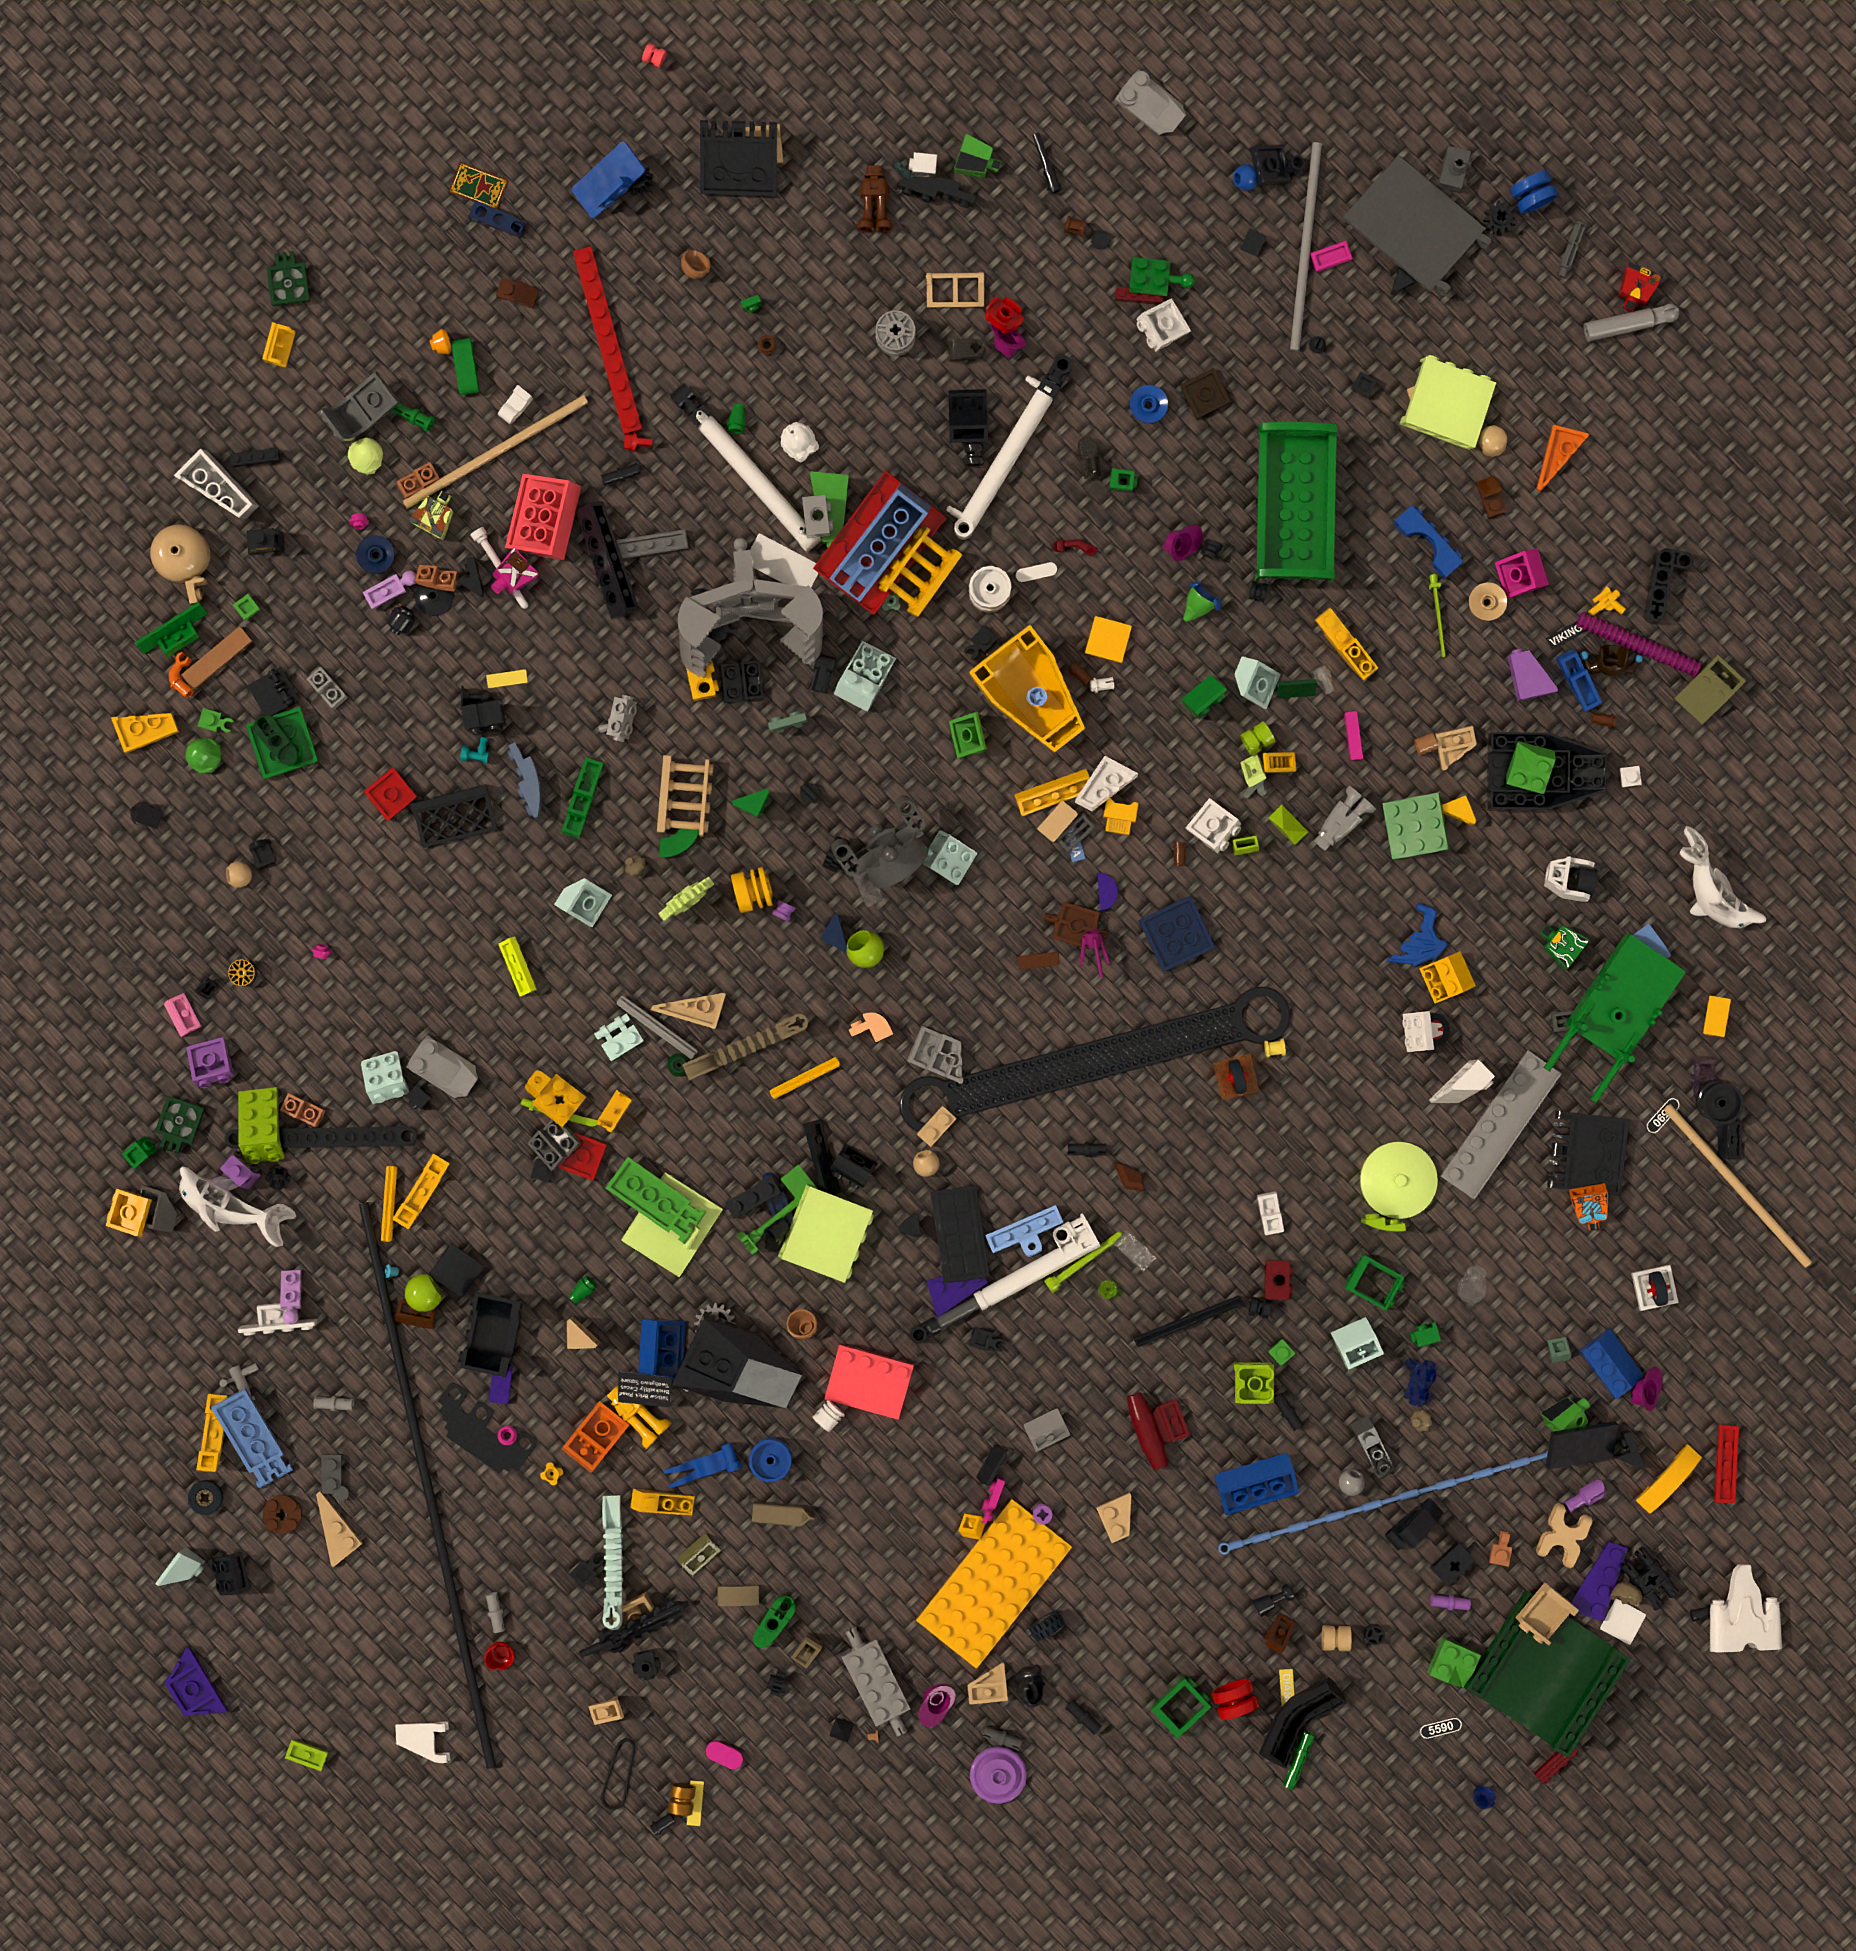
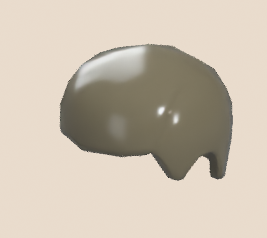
[1610,1582,1642,1606]

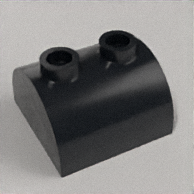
[830,1144,878,1189]

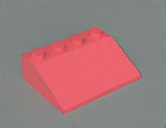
[505,474,582,561]
[825,1343,914,1420]

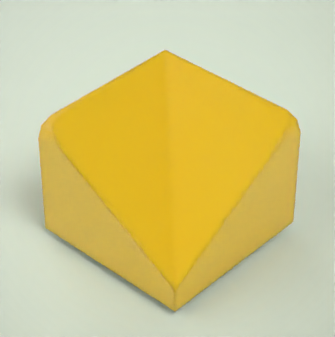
[958,1513,986,1540]

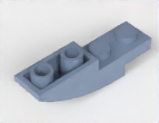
[507,742,542,819]

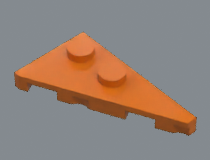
[1536,425,1589,491]

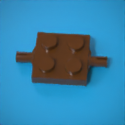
[1044,902,1108,950]

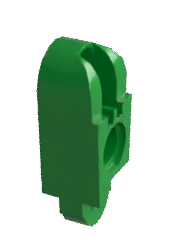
[753,1595,796,1648]

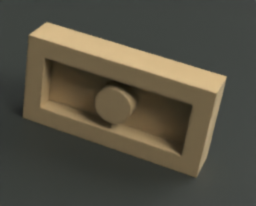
[917,1106,957,1147]

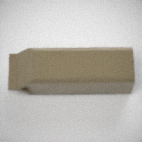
[752,1501,815,1527]

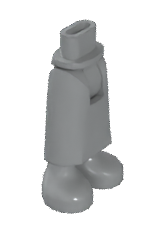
[1314,786,1376,851]

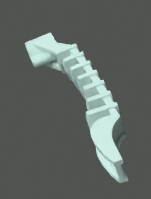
[602,1495,623,1630]

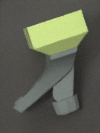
[1240,754,1267,799]

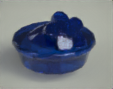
[1473,1786,1496,1809]

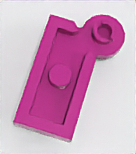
[982,1477,1005,1524]

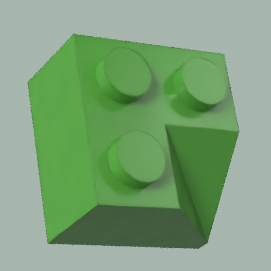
[1506,741,1556,794]
[1427,1636,1481,1688]

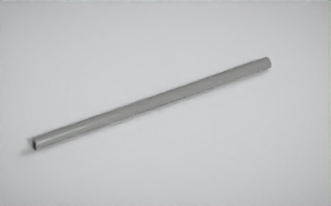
[1290,142,1322,352]

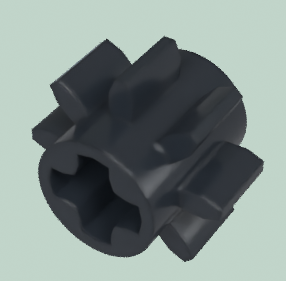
[266,1166,291,1190]
[767,1671,789,1697]

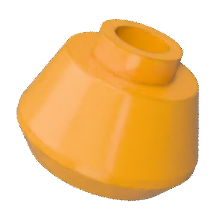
[430,329,452,355]

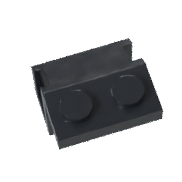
[948,389,988,443]

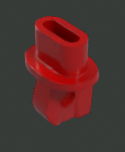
[624,432,653,452]

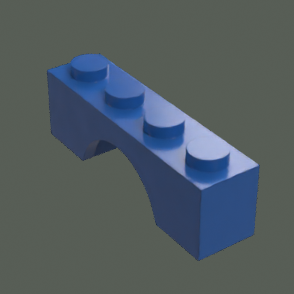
[1393,505,1463,579]

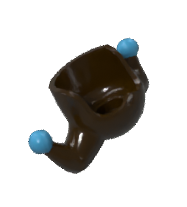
[1580,645,1643,677]

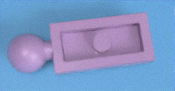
[363,571,416,610]
[280,1270,302,1325]

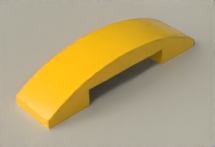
[392,1154,450,1229]
[196,1394,228,1472]
[1635,1444,1702,1514]

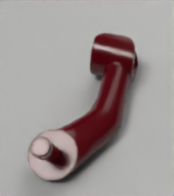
[1054,539,1098,556]

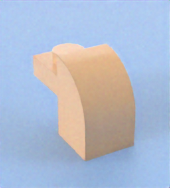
[849,1013,893,1042]

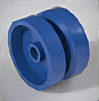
[1510,170,1559,214]
[749,1437,792,1482]

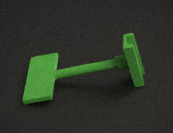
[736,1165,817,1255]

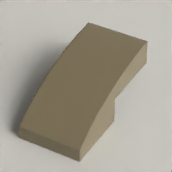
[717,1585,759,1606]

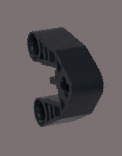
[1385,1497,1443,1550]

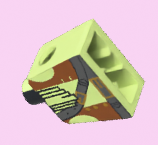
[409,491,454,540]

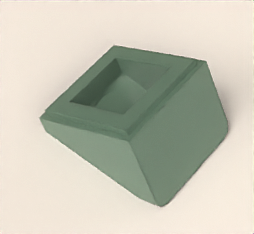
[1547,1337,1571,1363]

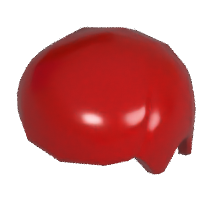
[484,1641,515,1671]

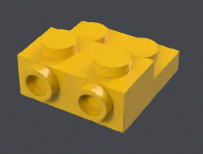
[106,1189,152,1237]

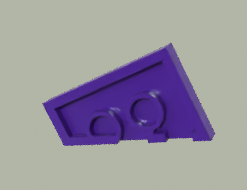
[926,1276,987,1317]

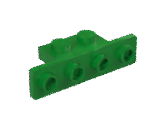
[135,602,208,658]

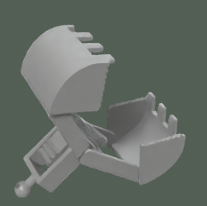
[678,538,823,678]

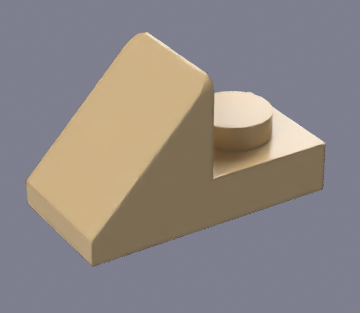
[588,1696,624,1725]

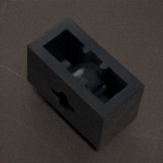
[1429,1541,1475,1587]

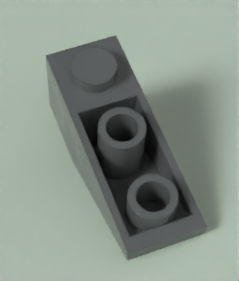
[1350,1416,1395,1479]

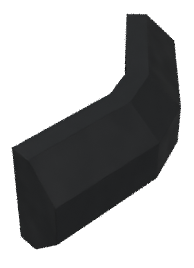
[1259,1677,1346,1769]

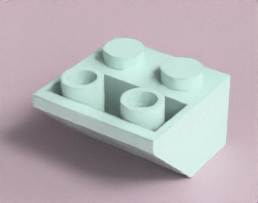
[1330,1317,1384,1369]

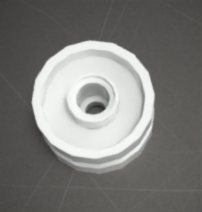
[969,566,1011,613]

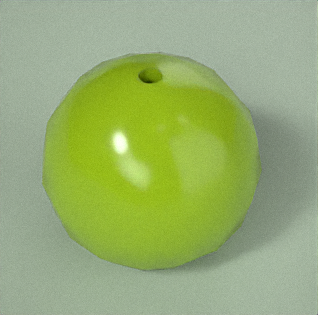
[846,930,884,968]
[405,1274,442,1312]

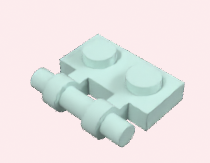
[594,1013,644,1061]

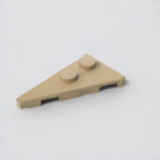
[651,993,726,1029]
[316,1491,363,1567]

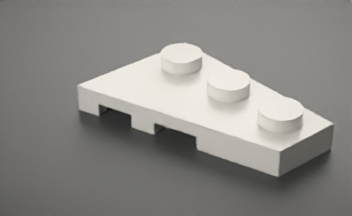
[1075,756,1138,811]

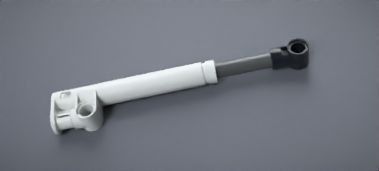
[910,1213,1101,1344]

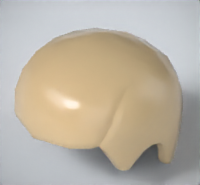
[1478,425,1507,457]

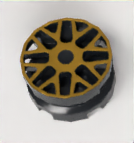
[228,959,258,987]

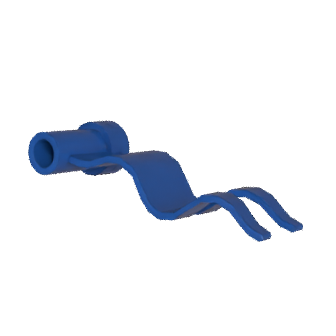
[663,1442,742,1488]

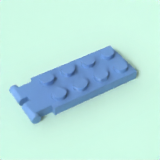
[211,1388,293,1489]

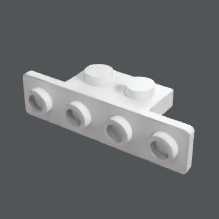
[238,1303,318,1335]

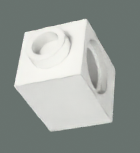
[909,152,937,177]

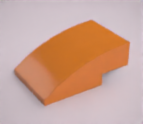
[561,1401,629,1473]

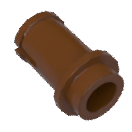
[1068,662,1092,686]
[1591,711,1617,729]
[1172,842,1187,865]

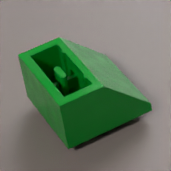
[1180,675,1227,718]

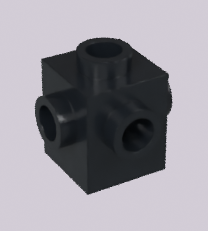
[632,1649,661,1680]

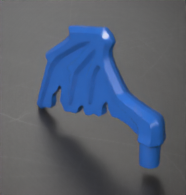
[1387,903,1448,967]

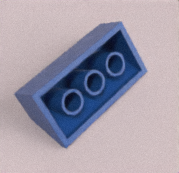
[1214,1453,1299,1515]

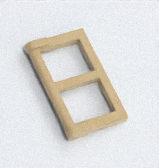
[926,272,985,308]

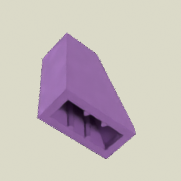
[1508,648,1558,701]

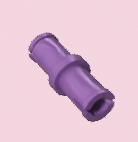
[1430,1594,1471,1611]

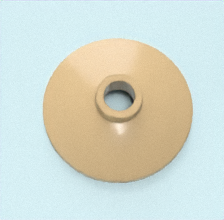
[1469,582,1507,621]

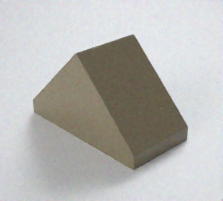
[791,1633,823,1668]

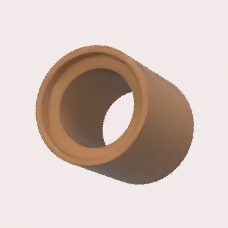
[1414,733,1438,756]

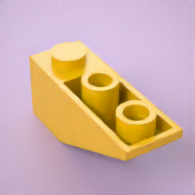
[630,1489,695,1515]

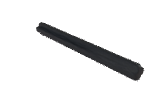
[1134,1296,1242,1347]

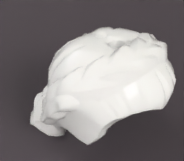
[781,422,819,462]

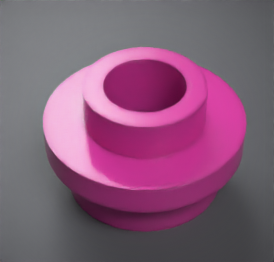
[349,514,369,530]
[312,944,331,959]
[498,1426,517,1446]

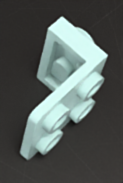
[361,1051,410,1104]

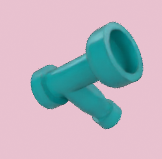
[460,737,489,764]

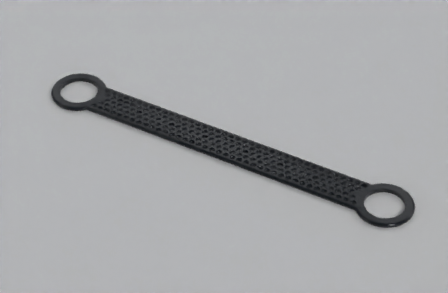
[900,987,1290,1132]

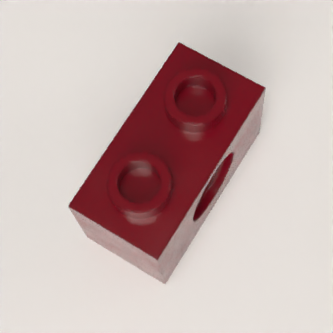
[1264,1260,1293,1300]

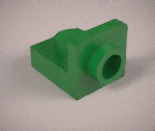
[122,1136,157,1169]

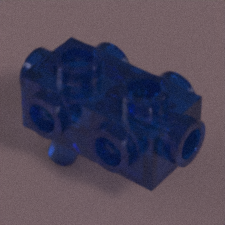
[1404,1358,1438,1407]

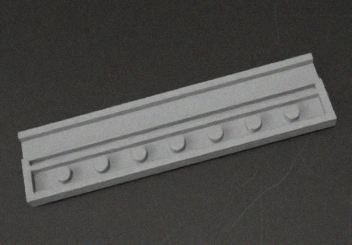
[1440,1050,1562,1199]

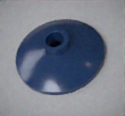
[356,535,395,574]

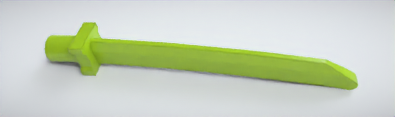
[1429,574,1445,657]
[520,1097,598,1127]

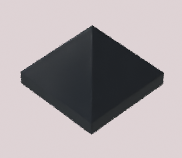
[194,976,220,1000]
[829,1717,854,1742]

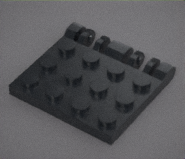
[700,120,777,196]
[1547,1111,1629,1196]

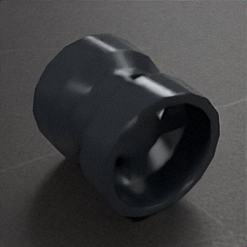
[964,444,984,466]
[1248,1296,1271,1319]

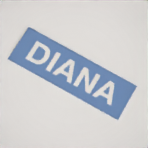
[1065,820,1085,862]

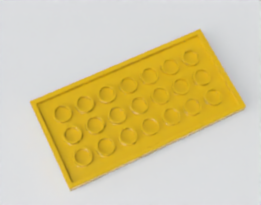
[916,1499,1072,1669]

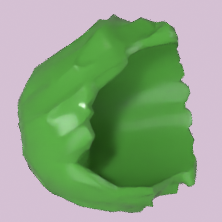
[185,738,222,774]

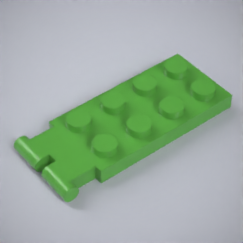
[606,1157,706,1243]

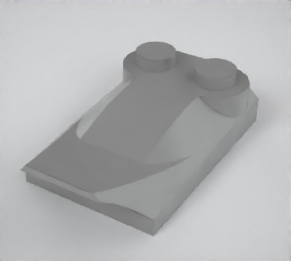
[1115,69,1186,136]
[406,1035,478,1098]

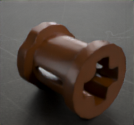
[1064,216,1086,237]

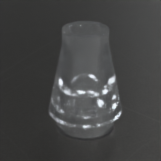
[1312,665,1336,695]

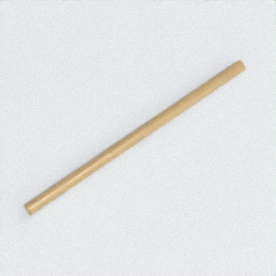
[403,395,588,509]
[1663,1104,1812,1268]

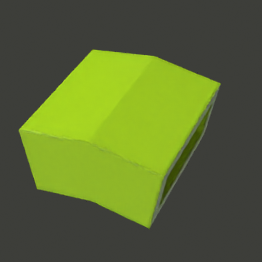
[1232,836,1259,856]

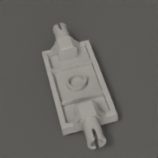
[842,1627,911,1737]

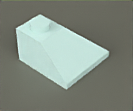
[1235,657,1281,709]
[554,878,612,927]
[155,1547,205,1586]

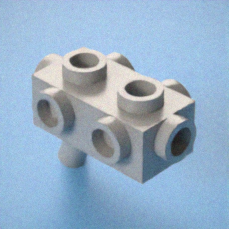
[599,695,637,742]

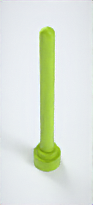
[1044,1231,1123,1293]

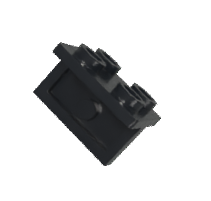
[211,1552,250,1596]

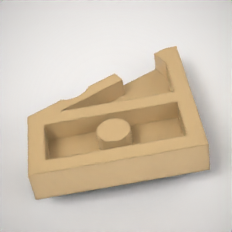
[1434,726,1477,770]
[1096,1492,1131,1543]
[968,1663,1008,1705]

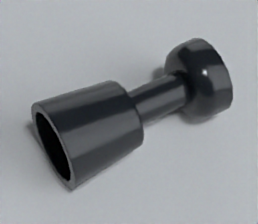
[1252,1583,1295,1617]

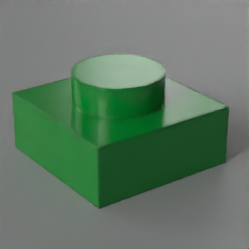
[740,294,762,313]

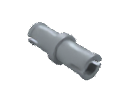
[313,1396,354,1411]
[485,1592,505,1633]

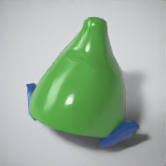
[1183,582,1221,622]

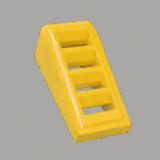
[1263,752,1296,773]

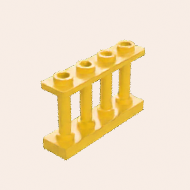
[878,526,962,617]

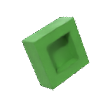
[233,594,261,621]
[1268,1339,1295,1366]

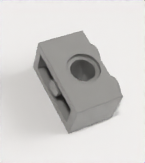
[802,495,833,538]

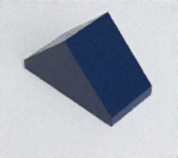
[820,914,847,952]

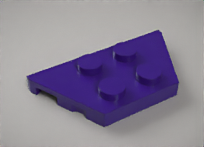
[165,1646,228,1716]

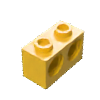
[686,661,719,701]

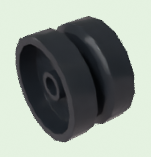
[1695,1079,1744,1125]

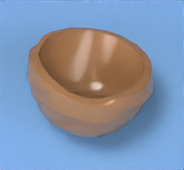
[681,250,711,279]
[787,1309,818,1339]

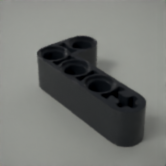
[1644,548,1694,624]

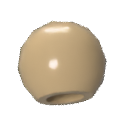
[226,861,252,888]
[913,1150,940,1177]

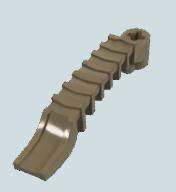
[682,1014,808,1080]

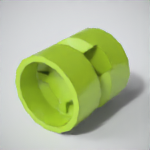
[1240,721,1276,756]

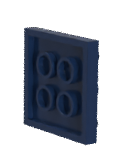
[1138,896,1215,972]

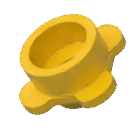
[540,1462,563,1485]

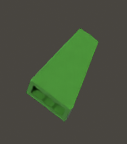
[810,471,849,548]

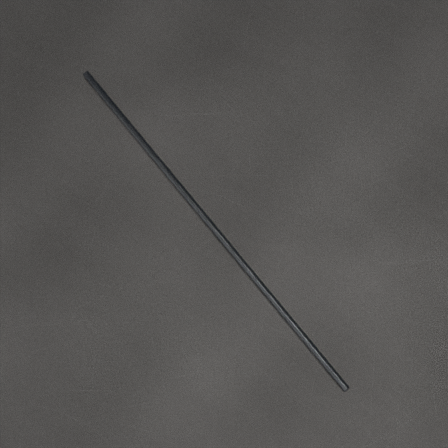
[359,1202,496,1769]

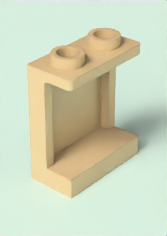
[1515,1582,1579,1645]

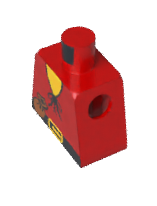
[1619,262,1663,312]

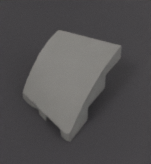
[907,1026,963,1084]

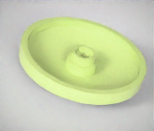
[1360,1142,1438,1219]

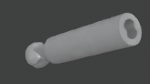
[1584,304,1680,342]

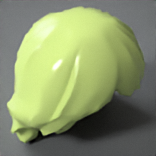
[347,437,383,475]

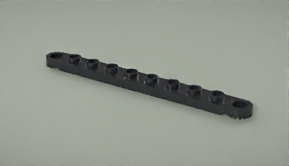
[225,1126,418,1149]

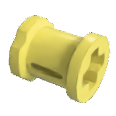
[1264,1039,1286,1058]

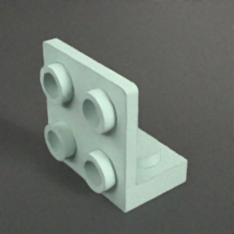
[922,830,977,885]

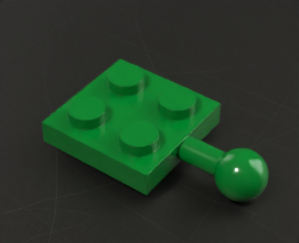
[1129,257,1195,296]

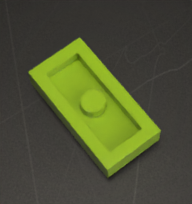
[285,1739,329,1771]

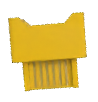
[1103,798,1139,835]

